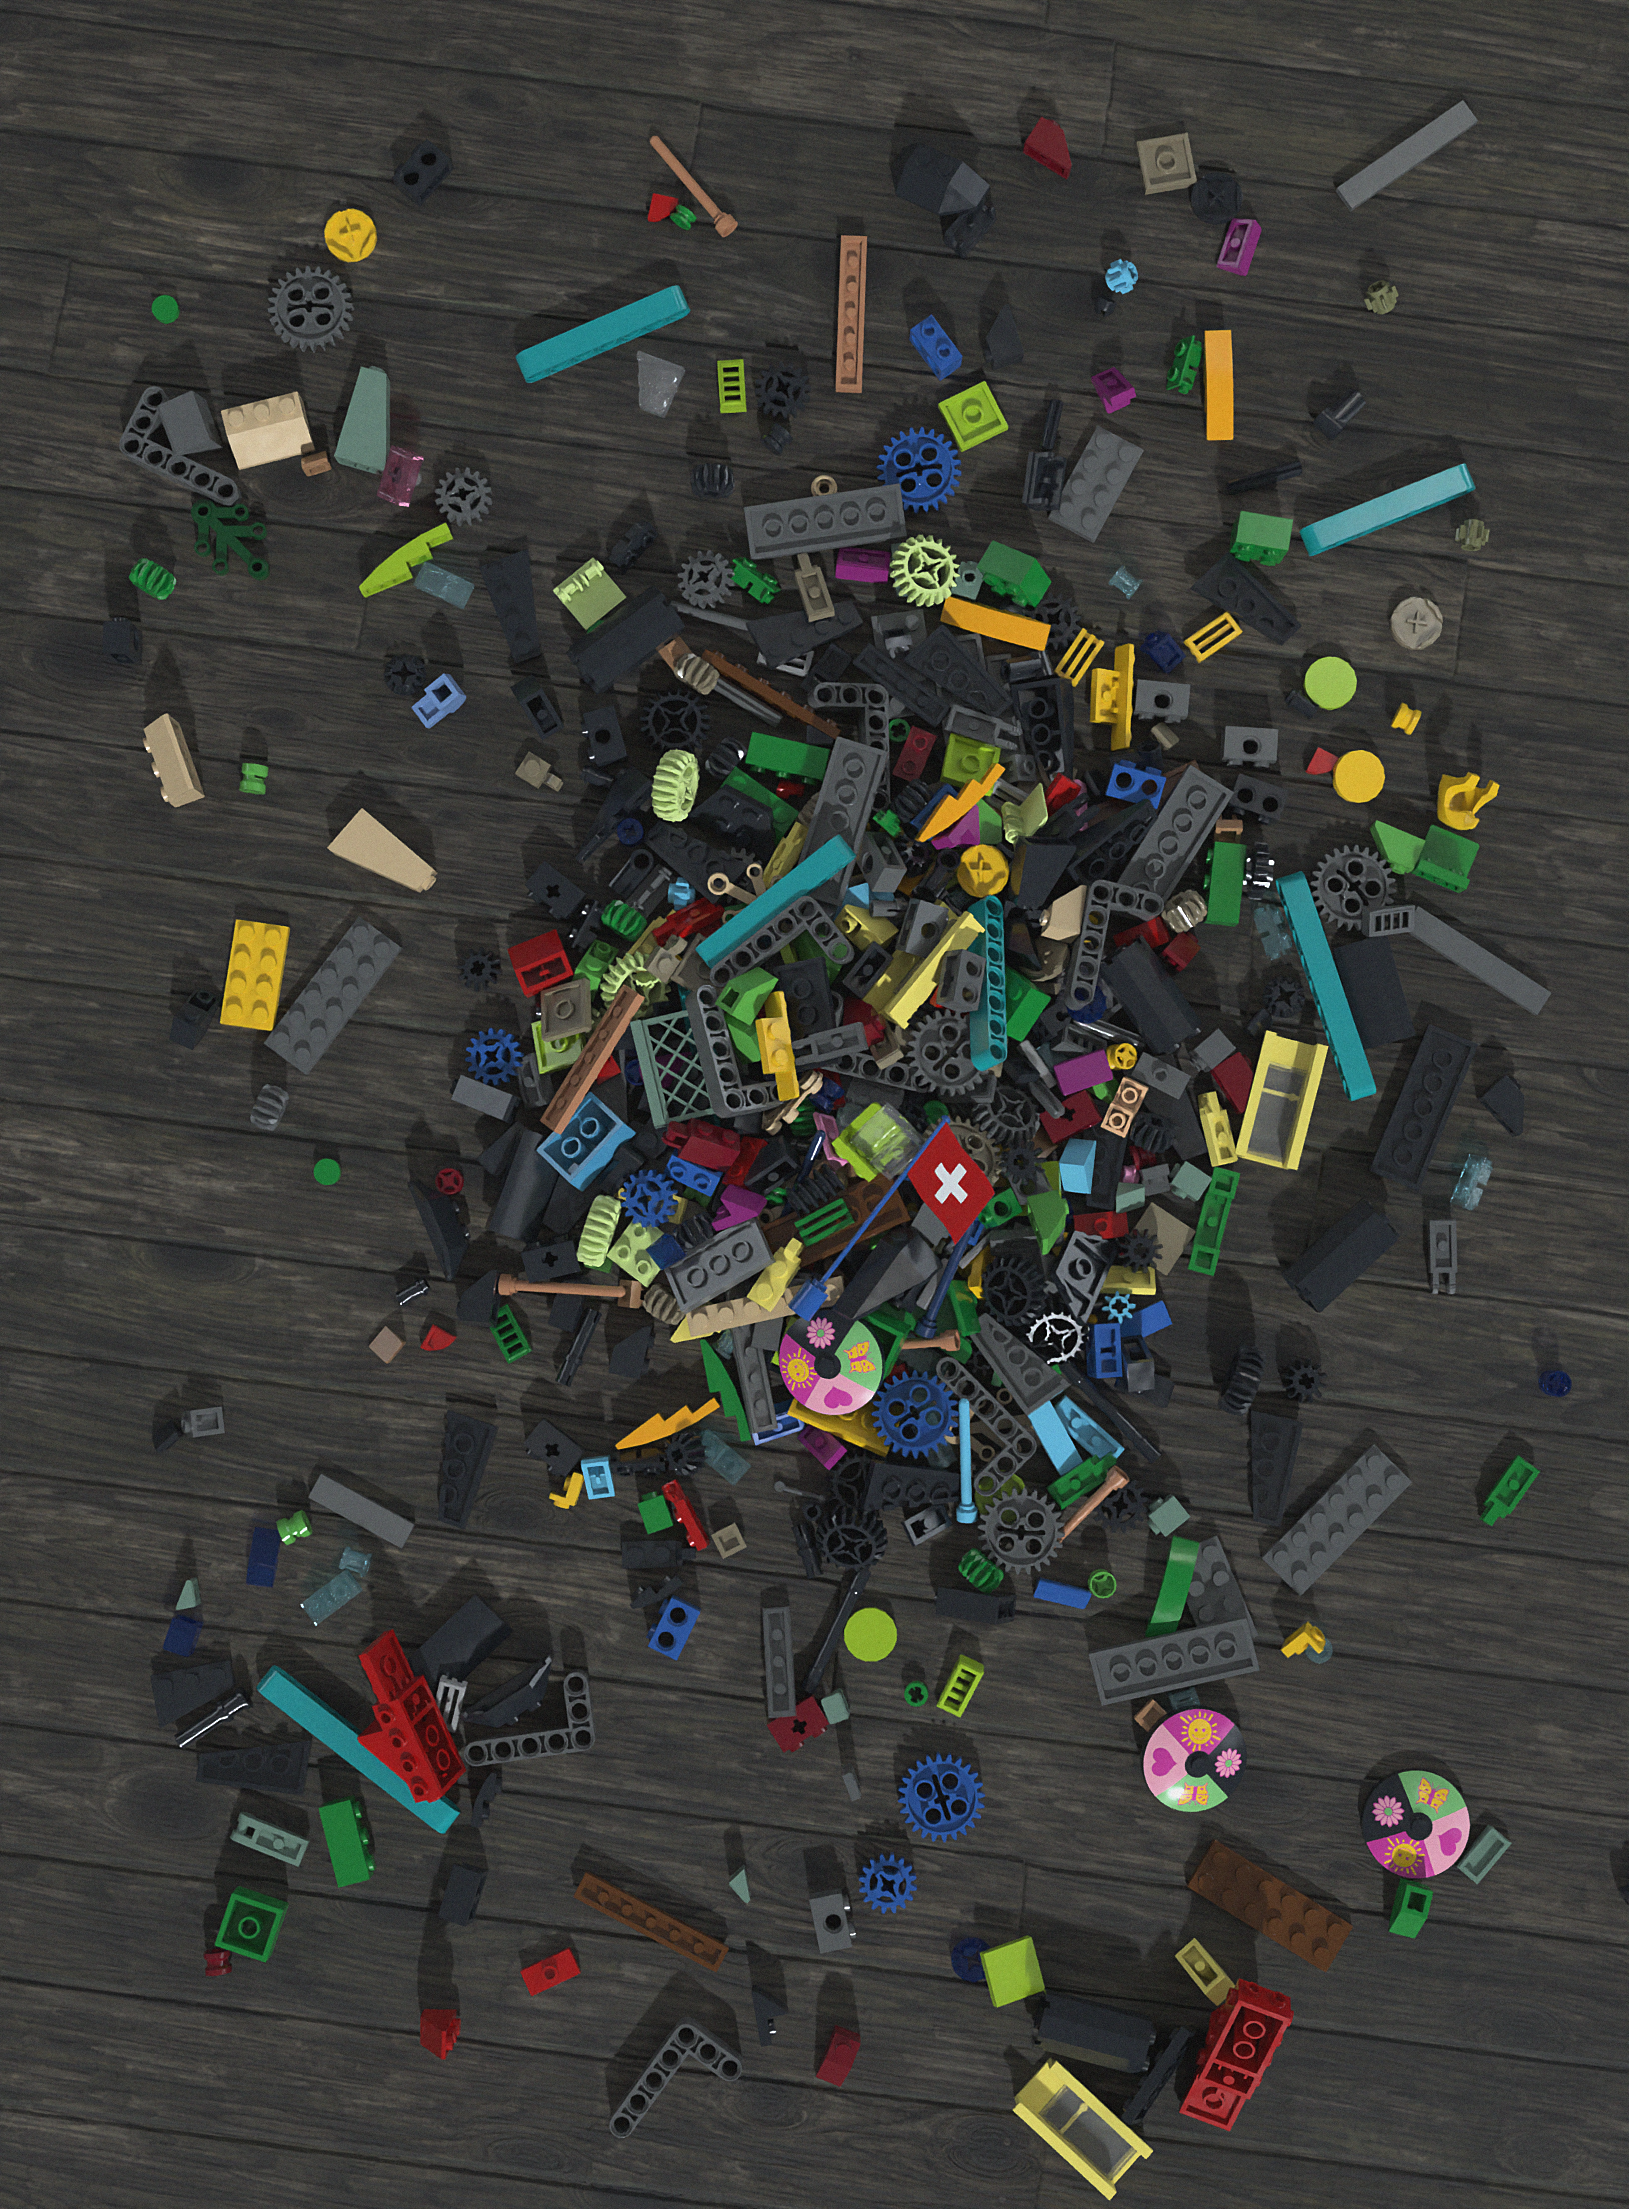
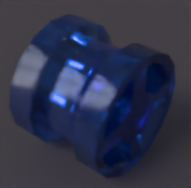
[617,818,644,848]
[624,1059,644,1086]

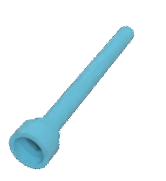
[956,1398,978,1523]

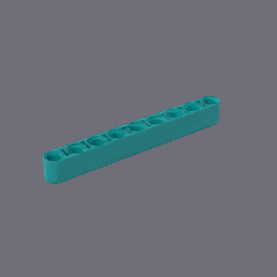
[1275,871,1376,1102]
[256,1665,461,1834]

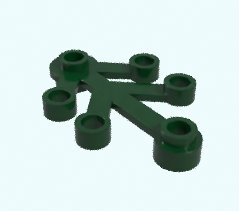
[191,499,270,581]

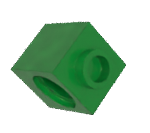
[978,1188,1023,1229]
[637,1491,674,1534]

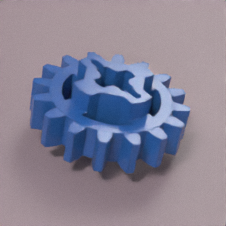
[465,1028,524,1086]
[620,1169,679,1228]
[859,1852,917,1914]

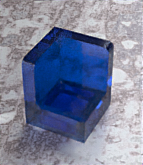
[163,1614,204,1657]

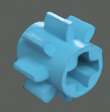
[1105,259,1138,294]
[668,877,696,910]
[1102,1291,1135,1325]

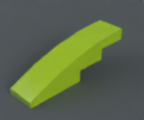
[359,523,453,598]

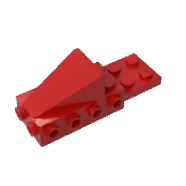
[357,1629,466,1803]
[1179,1978,1294,2131]

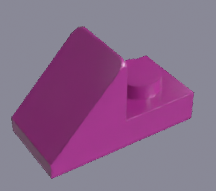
[1091,367,1136,413]
[931,804,980,850]
[711,1185,767,1232]
[797,1424,848,1470]

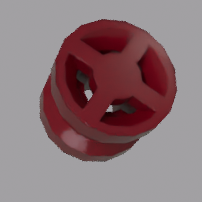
[1129,1145,1157,1171]
[435,1168,464,1195]
[203,1947,233,1976]

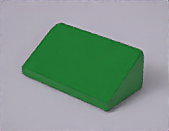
[948,1280,981,1337]

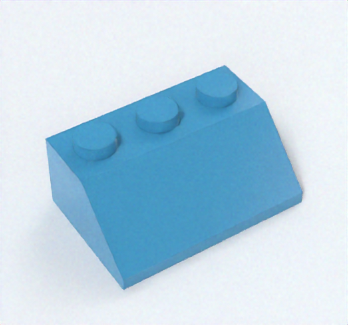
[536,1091,636,1192]

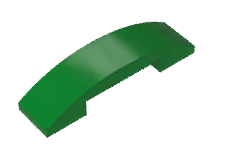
[1187,1167,1240,1276]
[1145,1535,1199,1638]

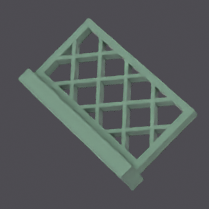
[630,1010,715,1129]

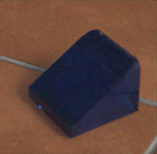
[645,1233,686,1270]

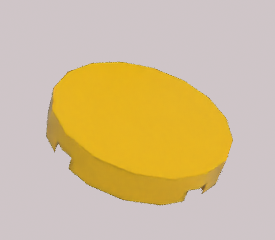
[324,208,377,262]
[1332,750,1385,803]
[957,844,1009,898]

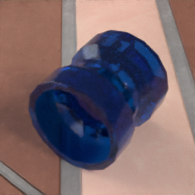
[808,1076,845,1114]
[1539,1370,1572,1397]

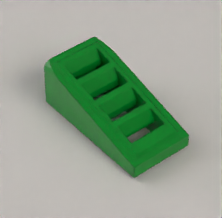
[489,1304,533,1364]

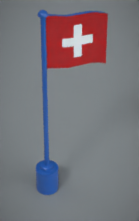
[788,1115,995,1321]

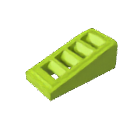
[717,359,747,413]
[936,1654,984,1718]

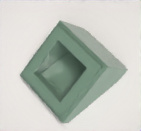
[1116,1182,1145,1214]
[176,1577,201,1610]
[821,1688,851,1724]
[729,1865,751,1903]

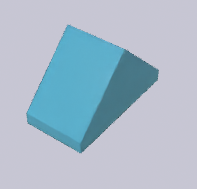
[1058,1138,1096,1194]
[581,1455,615,1500]

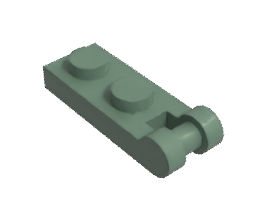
[230,1811,310,1867]

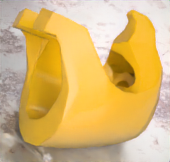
[1437,772,1500,830]

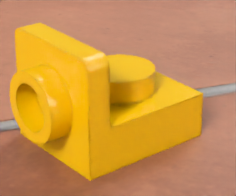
[549,1470,584,1509]
[1281,1621,1326,1658]

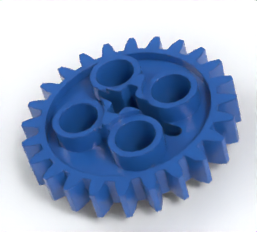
[877,427,962,514]
[872,1370,959,1459]
[898,1752,985,1842]

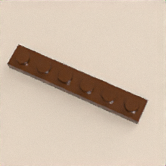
[700,649,841,744]
[573,1870,729,1973]

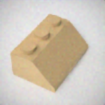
[221,392,315,470]
[143,713,205,807]

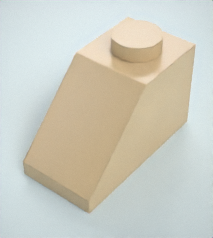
[1039,885,1087,944]

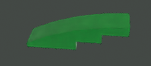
[700,1339,752,1442]

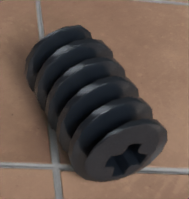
[785,1163,846,1219]

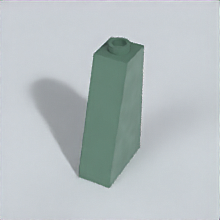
[334,366,390,477]

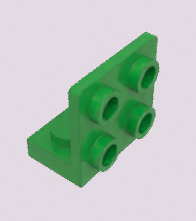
[1410,825,1479,893]

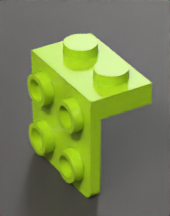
[831,1102,911,1182]

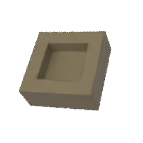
[711,1522,747,1559]

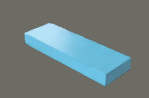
[1053,1395,1124,1459]
[1027,1401,1083,1476]

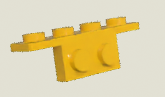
[1090,643,1135,751]
[755,991,799,1101]

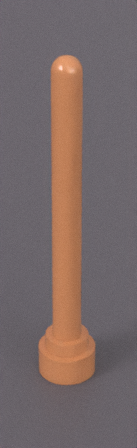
[650,136,738,237]
[498,1274,626,1297]
[902,1329,960,1351]
[1038,1465,1130,1550]

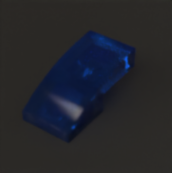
[246,1527,282,1588]

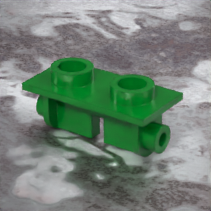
[1166,335,1203,394]
[729,557,781,605]

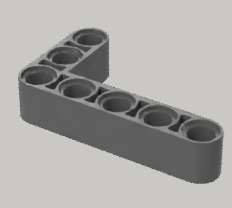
[119,386,242,507]
[807,682,890,817]
[1064,880,1164,1010]
[710,896,854,989]
[685,985,789,1118]
[821,991,928,1093]
[935,1356,1037,1496]
[464,1669,597,1766]
[609,2017,743,2138]

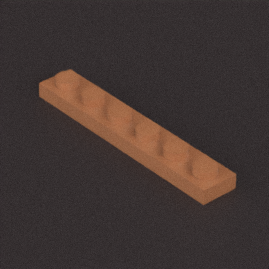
[836,235,867,393]
[540,984,645,1135]

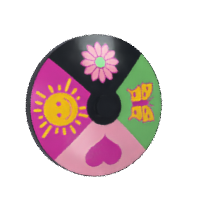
[779,1308,886,1415]
[1140,1705,1247,1812]
[1361,1768,1470,1879]

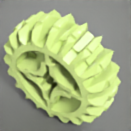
[889,534,960,607]
[651,750,700,822]
[600,951,671,1022]
[577,1195,622,1267]

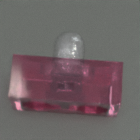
[376,445,424,507]

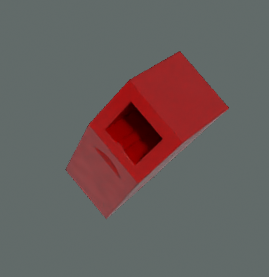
[420,2009,461,2059]

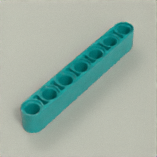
[515,285,690,383]
[1299,463,1476,556]
[695,834,856,970]
[967,895,1007,1071]

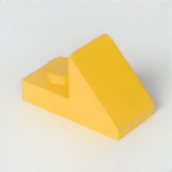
[957,1244,996,1300]

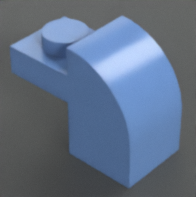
[411,673,466,728]

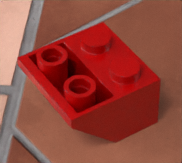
[507,929,575,998]

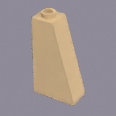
[327,808,437,893]

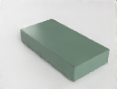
[1455,1824,1512,1884]

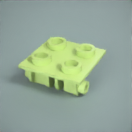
[553,558,626,630]
[1001,783,1048,851]
[606,1220,678,1288]

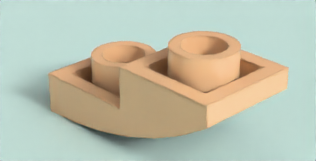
[1100,1076,1149,1138]

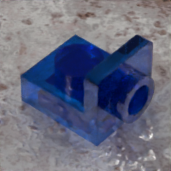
[1140,631,1186,674]

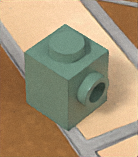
[951,561,983,603]
[1168,1161,1212,1201]
[1146,1494,1190,1537]

